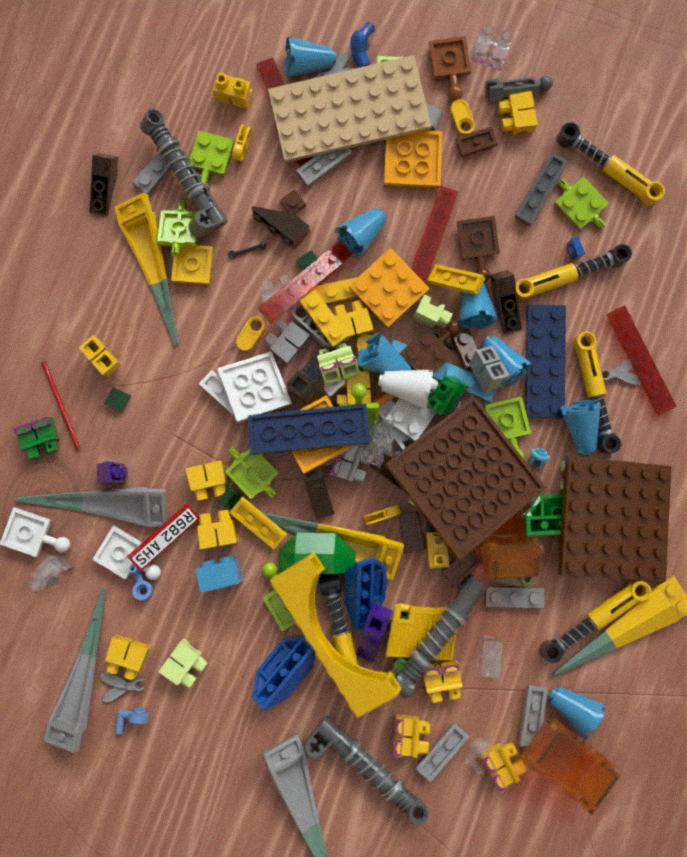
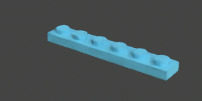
[392,339,496,403]

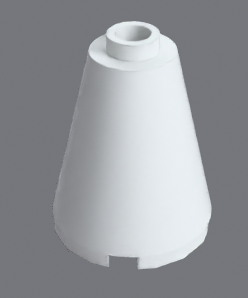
[378,369,433,409]

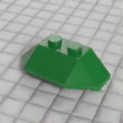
[525,494,563,536]
[278,532,356,574]

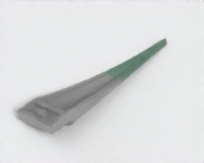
[15,487,168,527]
[44,588,106,753]
[261,735,328,857]

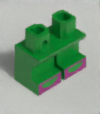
[427,376,469,416]
[13,417,60,460]

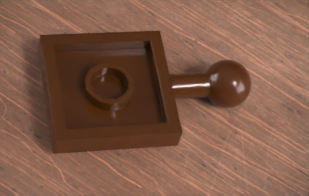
[456,216,500,283]
[399,320,461,374]

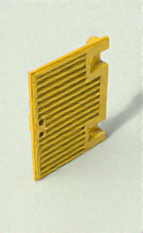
[385,603,458,661]

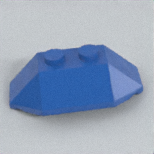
[344,557,387,630]
[252,635,316,711]

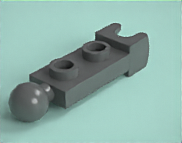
[485,76,553,102]

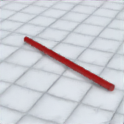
[41,361,81,450]

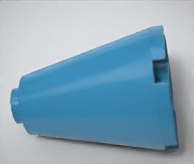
[285,37,336,77]
[335,208,386,258]
[459,283,497,330]
[357,333,411,375]
[481,336,532,389]
[561,400,601,455]
[548,686,607,740]

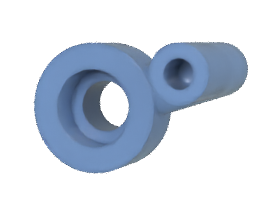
[129,565,154,601]
[115,708,149,734]

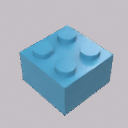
[195,555,244,593]

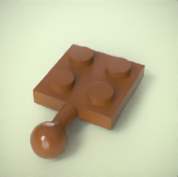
[428,36,471,101]

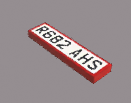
[127,503,200,571]

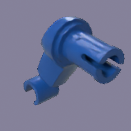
[350,22,375,68]

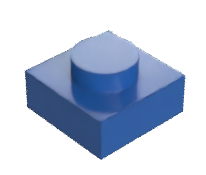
[566,236,585,261]

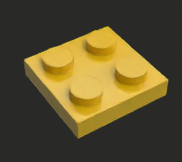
[171,245,213,285]

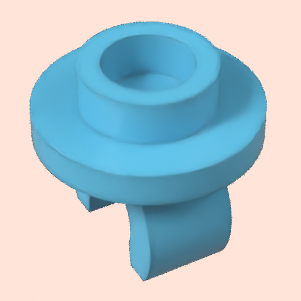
[529,448,550,469]

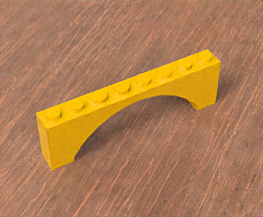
[270,552,401,717]

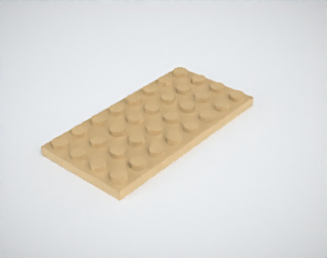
[268,55,432,163]

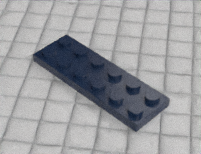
[525,304,566,419]
[248,404,370,455]

